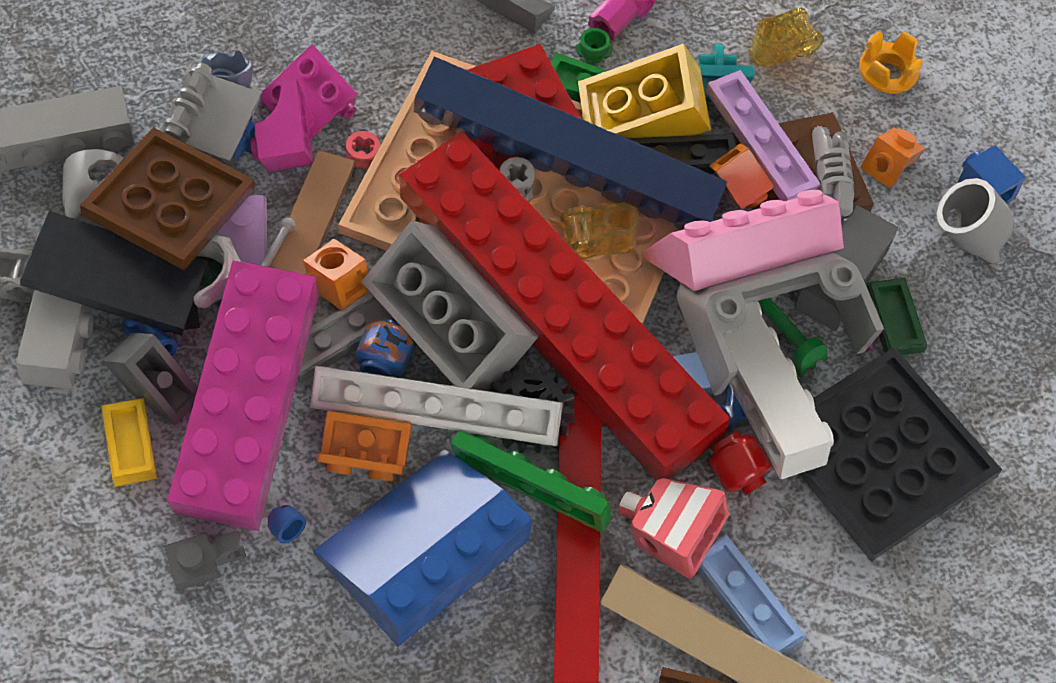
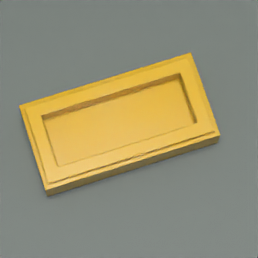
[101,398,157,487]

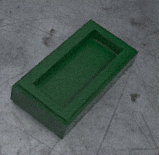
[866,278,928,355]

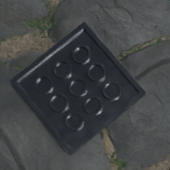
[799,347,1002,562]

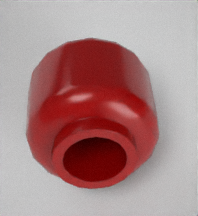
[708,430,772,496]

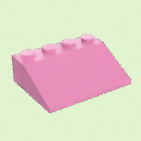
[643,190,844,291]

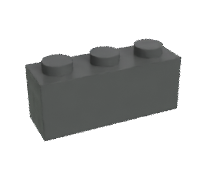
[794,205,899,331]

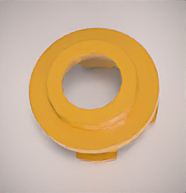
[859,31,923,94]

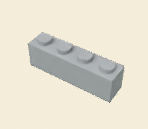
[0,86,135,173]
[16,290,94,389]

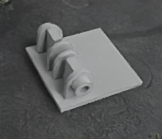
[160,63,262,162]

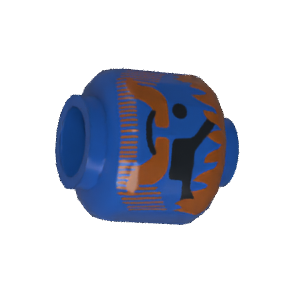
[355,319,415,378]

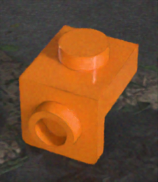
[861,127,925,188]

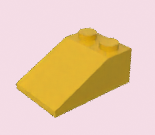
[578,44,711,139]

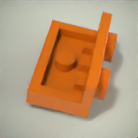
[317,411,412,482]

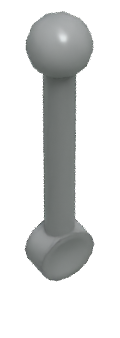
[260,217,296,267]

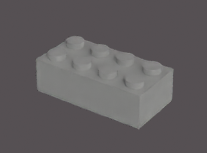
[361,221,539,392]

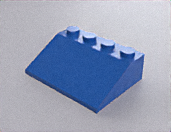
[313,449,532,647]

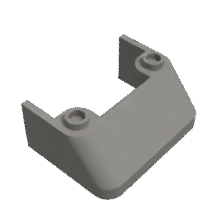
[677,252,884,396]

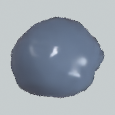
[201,50,253,88]

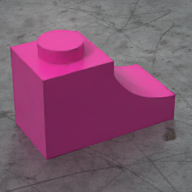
[251,78,313,173]

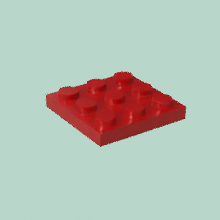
[468,44,582,171]

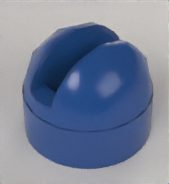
[267,505,306,544]

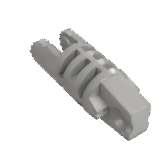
[812,126,854,220]

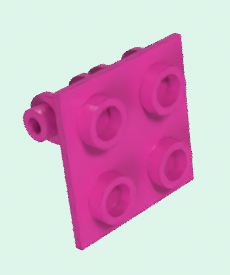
[260,44,358,139]

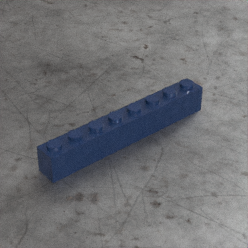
[413,56,728,230]

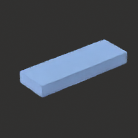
[697,535,807,655]

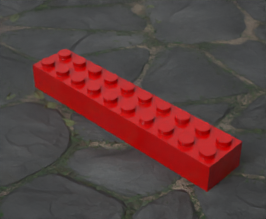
[399,131,730,481]

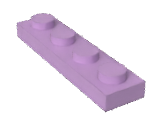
[706,70,821,201]

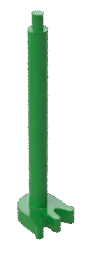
[758,297,828,377]

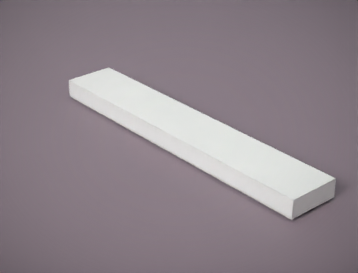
[310,366,563,446]

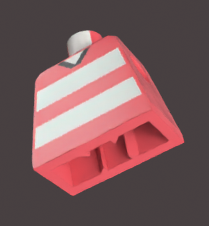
[619,478,729,580]

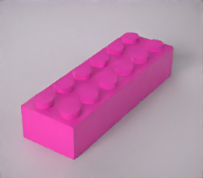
[167,260,319,531]

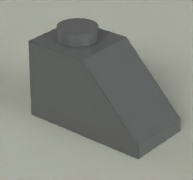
[103,333,198,425]

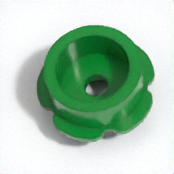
[576,28,613,63]

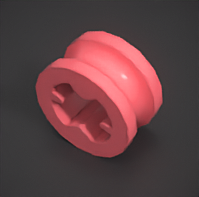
[345,131,380,169]

